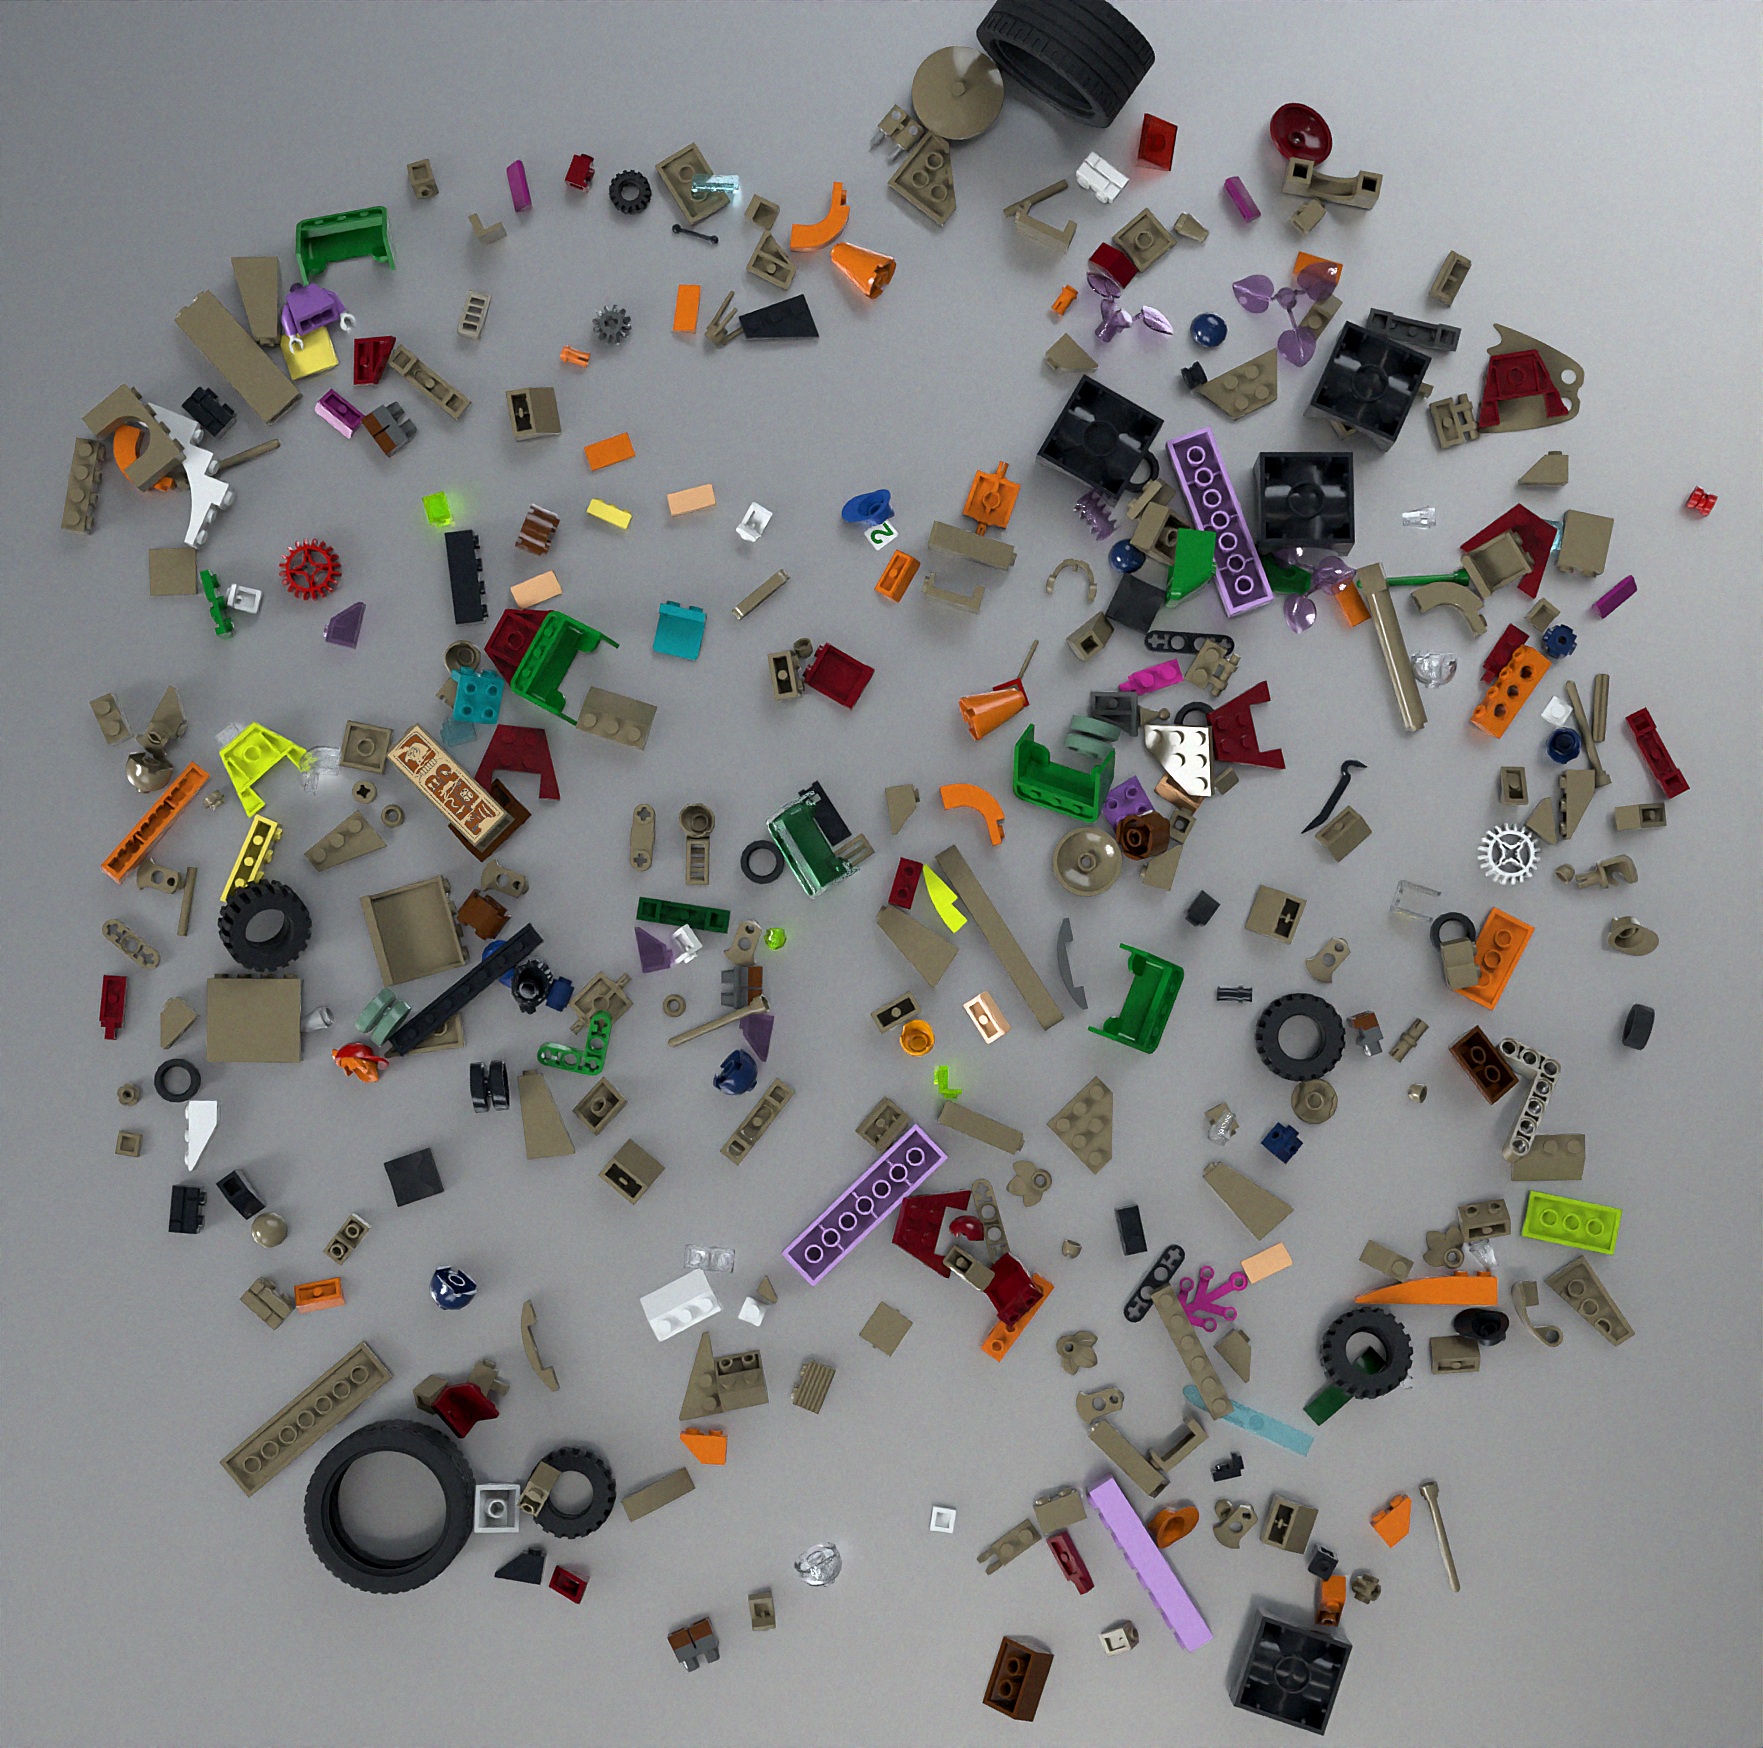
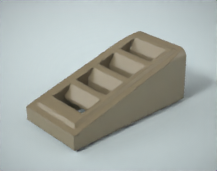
[457,290,492,341]
[686,836,710,885]

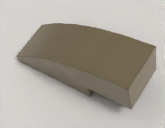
[621,1467,695,1522]

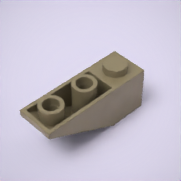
[1559,770,1595,840]

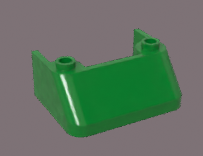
[295,206,395,286]
[1164,528,1217,608]
[510,611,620,726]
[1013,723,1115,823]
[1088,943,1184,1054]

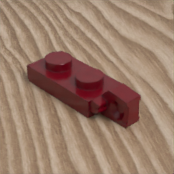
[1480,623,1530,685]
[99,975,128,1040]
[1046,1530,1095,1595]

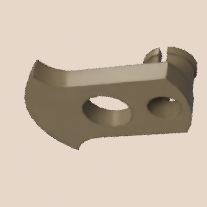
[136,719,173,757]
[136,857,185,894]
[481,859,529,898]
[724,919,762,967]
[1306,937,1351,983]
[1076,1387,1124,1425]
[1213,1503,1258,1549]

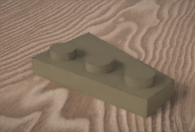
[304,810,387,872]

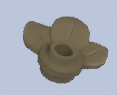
[1006,1161,1052,1207]
[1423,1225,1464,1269]
[1056,1331,1098,1375]

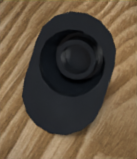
[1454,1308,1509,1346]

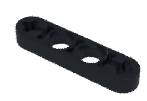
[1144,630,1235,657]
[1123,1244,1185,1323]

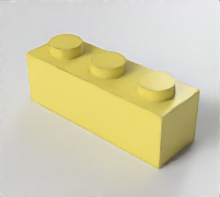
[587,498,633,530]

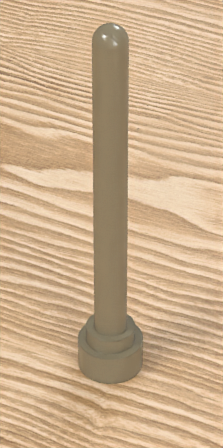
[173,439,280,492]
[1566,680,1612,788]
[668,994,770,1048]
[1419,1482,1460,1592]

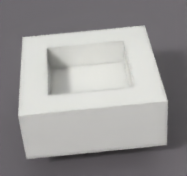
[1540,696,1573,728]
[738,1296,768,1327]
[929,1505,956,1534]

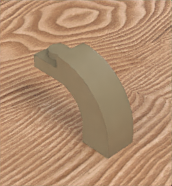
[1411,582,1488,638]

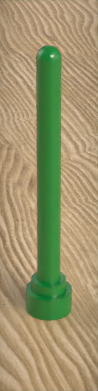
[1357,568,1469,588]

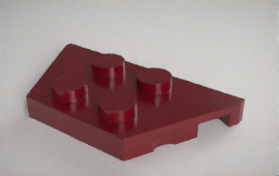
[484,609,554,688]

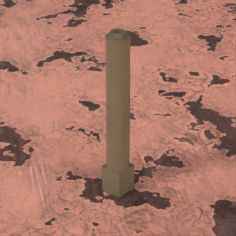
[1357,562,1428,732]

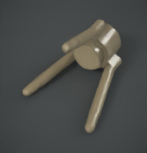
[704,291,743,347]

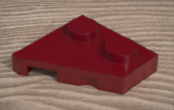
[354,336,396,386]

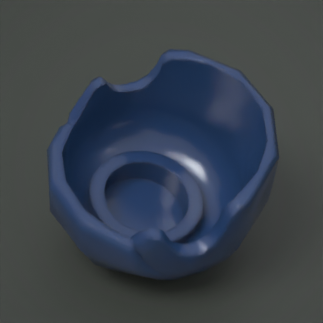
[1190,312,1228,347]
[1108,539,1146,575]
[1546,727,1582,764]

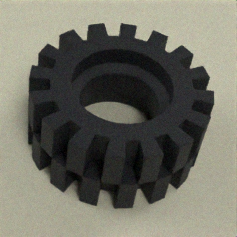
[609,170,651,215]

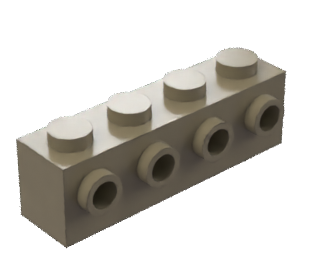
[61,437,106,535]

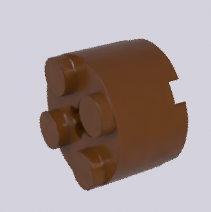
[515,504,560,557]
[1116,810,1170,861]
[456,889,512,941]

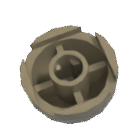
[125,751,173,794]

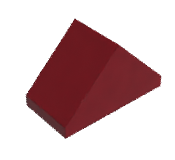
[1088,242,1138,289]
[548,1565,590,1604]

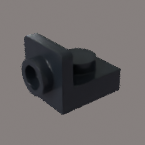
[1211,1451,1244,1482]
[1308,1543,1339,1581]

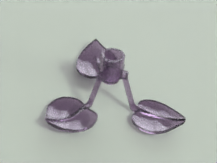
[1232,262,1337,367]
[1086,272,1174,343]
[1271,548,1357,634]

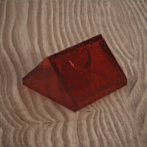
[1135,113,1178,171]

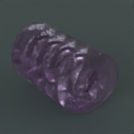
[1073,490,1121,542]

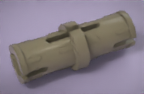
[1388,1018,1429,1063]

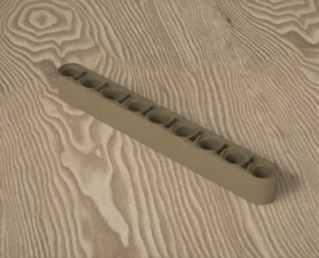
[935,845,1064,1031]

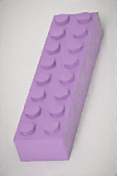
[1165,426,1274,618]
[781,1123,948,1287]
[1086,1472,1214,1653]

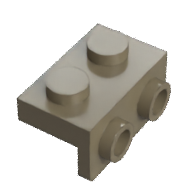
[1125,478,1176,521]
[855,1096,911,1154]

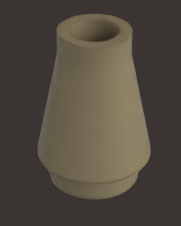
[1173,212,1209,243]

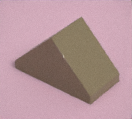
[1523,797,1557,845]

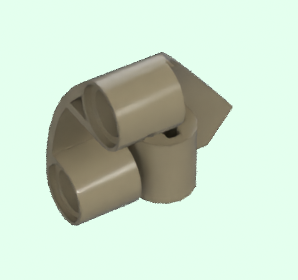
[1511,1280,1563,1347]

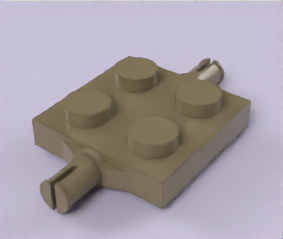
[568,971,634,1035]

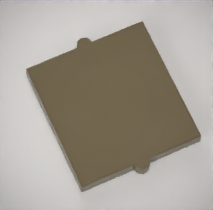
[859,1301,913,1357]

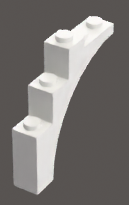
[139,402,235,549]

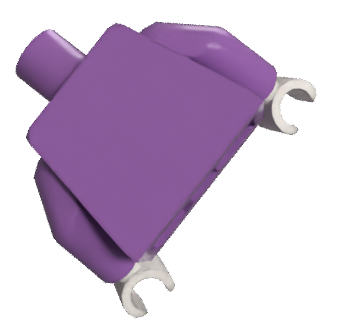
[281,283,355,353]

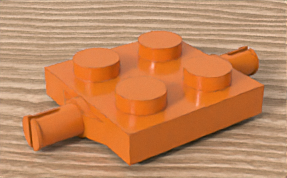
[962,461,1021,536]

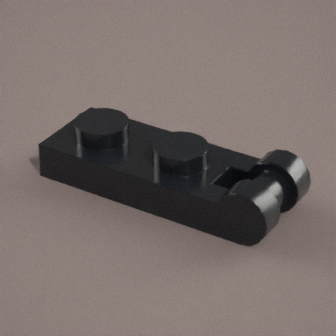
[798,780,852,847]

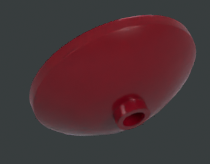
[1270,103,1332,167]

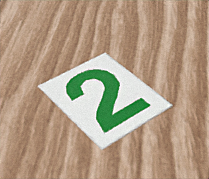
[863,519,899,551]

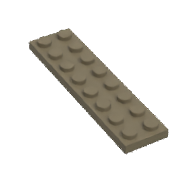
[219,1341,393,1498]

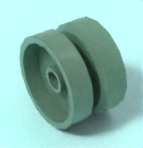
[1064,714,1121,760]
[354,987,412,1047]

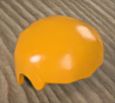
[900,1019,935,1057]

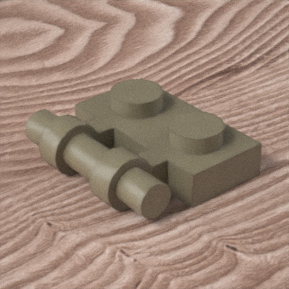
[1429,393,1480,449]
[1184,638,1241,697]

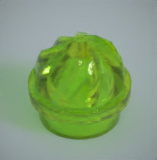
[764,928,787,950]

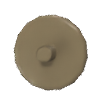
[1138,705,1170,728]

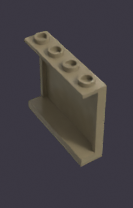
[360,875,470,987]
[206,974,304,1063]

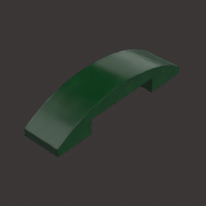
[636,897,731,934]
[1303,1346,1386,1426]

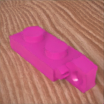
[1118,659,1184,696]

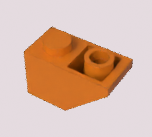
[680,1428,728,1465]
[1370,1494,1412,1548]
[1315,1575,1346,1627]

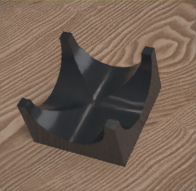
[1303,321,1432,452]
[1035,374,1164,508]
[1253,452,1355,556]
[1229,1607,1353,1736]

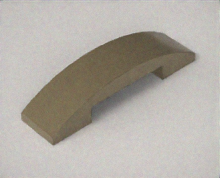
[387,344,472,420]
[720,1078,795,1165]
[521,1300,560,1392]

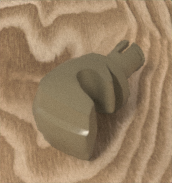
[1575,854,1638,890]

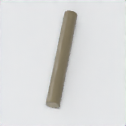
[1003,179,1068,218]
[177,867,197,937]

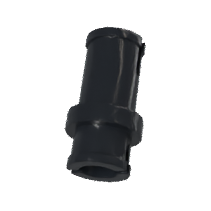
[1217,985,1252,1004]

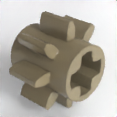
[1352,1573,1381,1604]

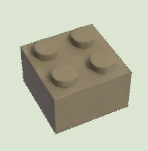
[1130,501,1195,567]

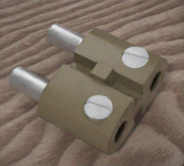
[871,104,926,161]

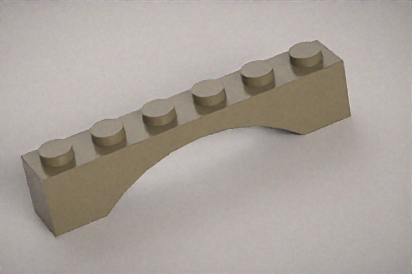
[1148,1282,1235,1421]

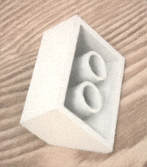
[640,1266,723,1342]

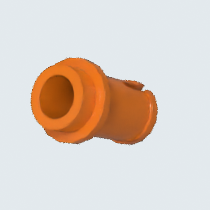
[1051,285,1078,316]
[560,345,590,368]

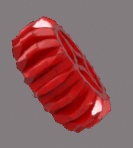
[279,539,342,601]

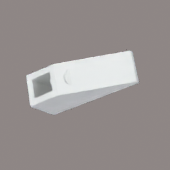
[185,1100,221,1171]

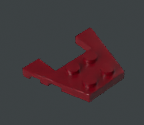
[1478,349,1569,429]
[1460,503,1557,599]
[1206,680,1286,770]
[474,724,560,801]
[892,1189,972,1279]

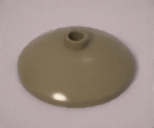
[1052,827,1122,897]

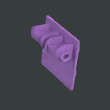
[1102,775,1155,834]

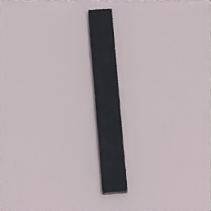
[388,923,545,1057]

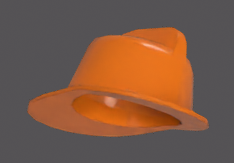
[1147,1507,1199,1549]

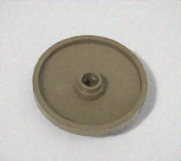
[912,46,1004,140]

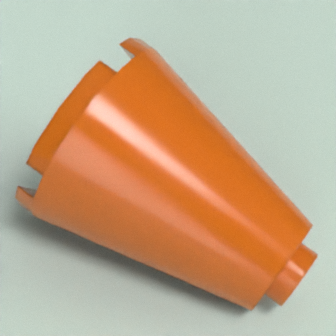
[830,241,896,299]
[959,688,1026,741]

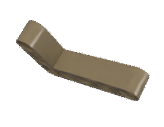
[1495,1037,1561,1163]

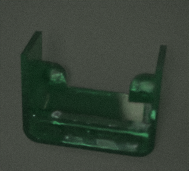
[766,789,861,899]

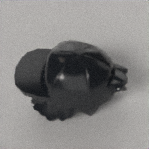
[511,955,553,1015]

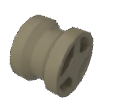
[352,780,377,804]

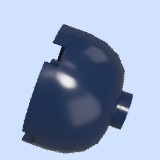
[713,1049,758,1096]
[429,1266,477,1310]

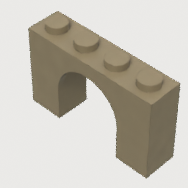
[1281,157,1383,209]
[81,383,187,493]

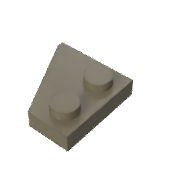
[746,229,797,290]

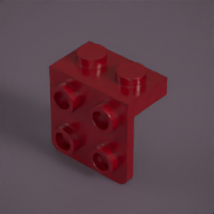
[430,1382,500,1439]

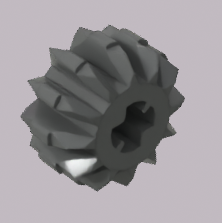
[592,305,632,344]

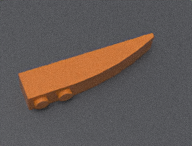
[101,761,210,886]
[1354,1271,1497,1305]

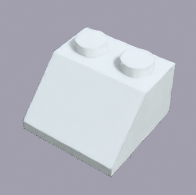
[473,1483,520,1533]

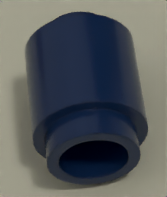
[545,976,575,1012]

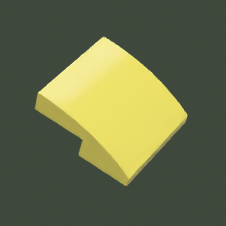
[280,325,339,381]

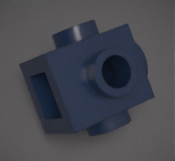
[1541,624,1577,659]
[1261,1122,1303,1164]

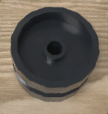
[470,1059,510,1113]

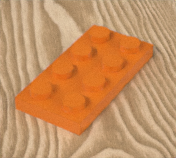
[1453,907,1535,1011]

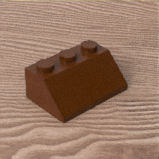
[448,778,532,863]
[1448,1025,1519,1106]
[982,1636,1054,1722]

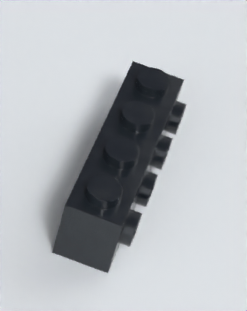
[445,529,489,627]

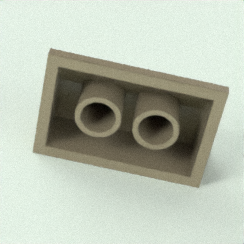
[576,686,657,751]
[1511,1133,1585,1181]

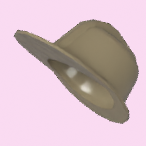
[1608,916,1659,956]

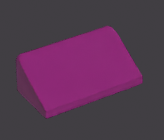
[506,160,533,212]
[1224,176,1261,223]
[314,389,365,439]
[1592,575,1637,619]

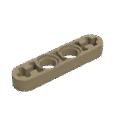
[972,1179,1011,1264]

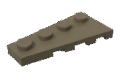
[1544,1255,1635,1347]

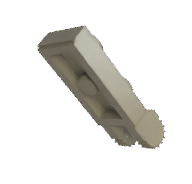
[977,1519,1042,1575]

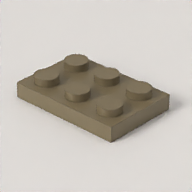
[655,142,730,226]

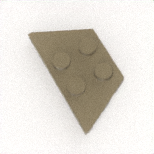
[1196,348,1277,420]

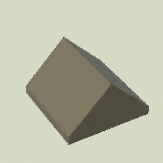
[572,1077,630,1136]

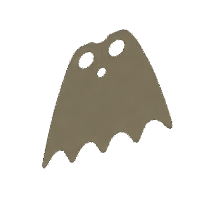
[1478,323,1584,433]

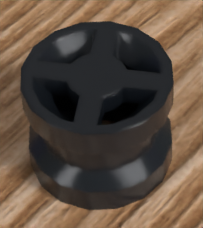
[1181,361,1207,390]

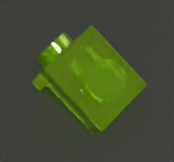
[934,1065,962,1098]

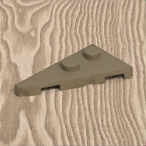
[384,1011,466,1058]
[679,1332,724,1421]

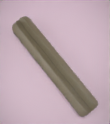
[1592,674,1610,742]

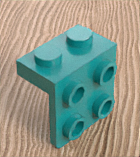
[653,601,707,660]
[451,666,505,725]

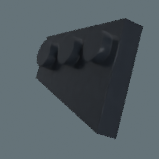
[738,294,820,340]

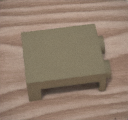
[1014,200,1078,254]
[1554,509,1614,578]
[1460,528,1535,599]
[921,572,985,614]
[1148,1414,1209,1474]

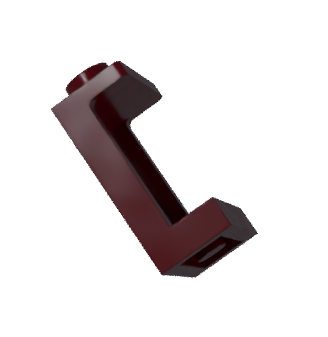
[802,642,875,711]
[888,857,923,910]
[983,1251,1044,1327]

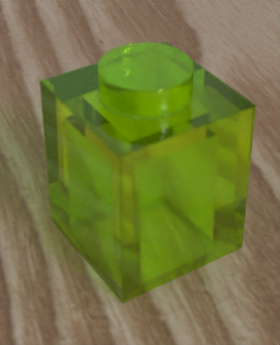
[422,491,454,529]

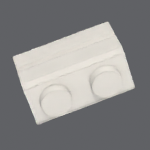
[1075,151,1129,204]

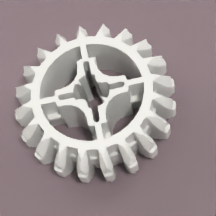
[1478,823,1541,885]

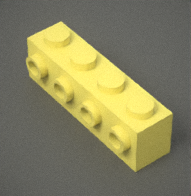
[220,814,283,903]

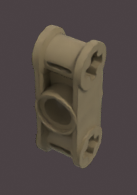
[630,804,656,871]

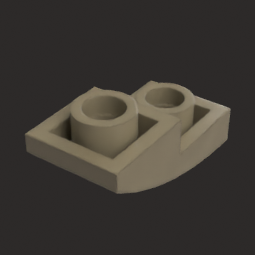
[323,1212,372,1266]

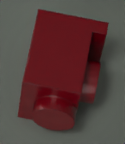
[565,154,595,193]

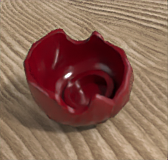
[949,1215,984,1241]

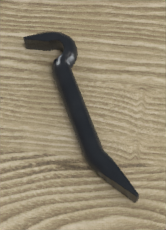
[1301,759,1368,834]

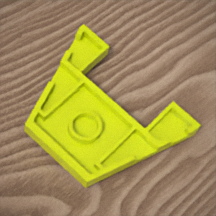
[219,721,317,818]

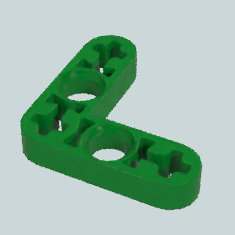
[537,1010,613,1076]

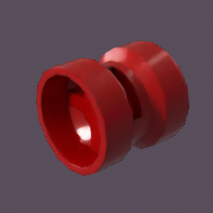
[1686,485,1718,517]

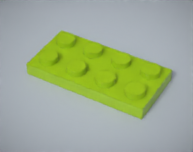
[1521,1190,1622,1255]

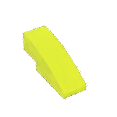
[922,864,968,933]

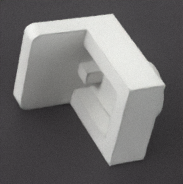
[736,502,773,542]
[225,583,263,614]
[669,924,703,964]

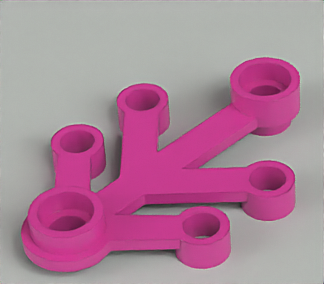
[1178,1266,1248,1332]

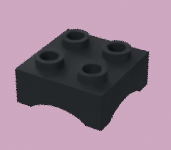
[1105,572,1167,635]
[383,1148,444,1207]

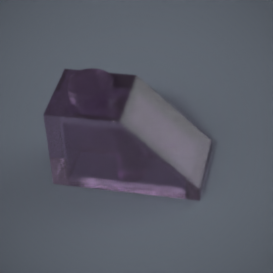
[323,602,366,650]
[634,927,675,973]
[739,1013,775,1062]

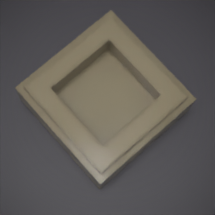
[115,1131,143,1157]

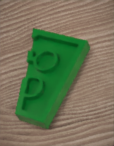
[200,569,235,640]

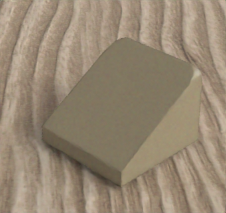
[1214,767,1239,795]
[756,1275,778,1304]

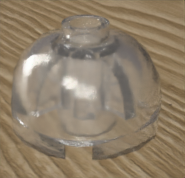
[1411,650,1458,689]
[794,1542,842,1587]

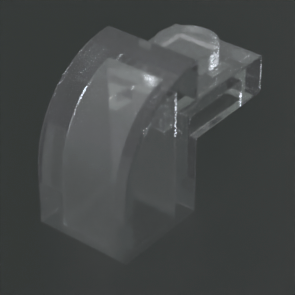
[298,746,342,795]

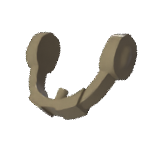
[1046,558,1097,602]

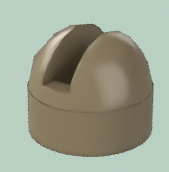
[793,638,813,658]
[1554,864,1575,884]
[1408,1083,1427,1103]
[1062,1239,1082,1259]
[1215,1499,1235,1520]

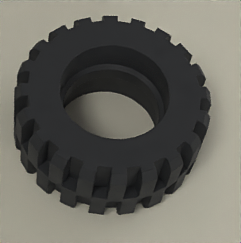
[218,879,312,972]
[1255,993,1346,1082]
[1319,1307,1413,1400]
[526,1446,617,1539]

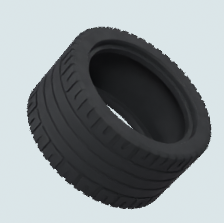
[976,0,1155,128]
[303,1419,476,1595]

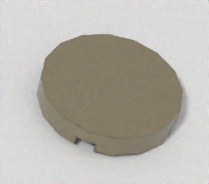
[1291,1078,1338,1124]

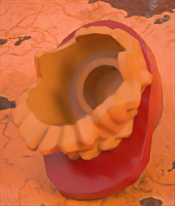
[332,1042,389,1083]

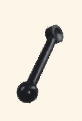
[672,224,719,244]

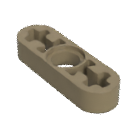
[732,569,791,620]
[102,919,161,970]

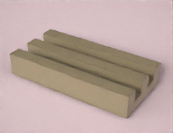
[824,833,875,878]

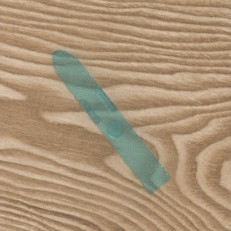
[1183,1385,1315,1456]

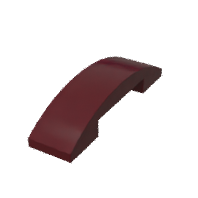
[1625,707,1690,799]

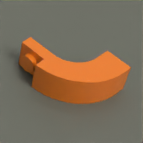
[790,182,850,252]
[113,424,176,492]
[939,783,1005,846]

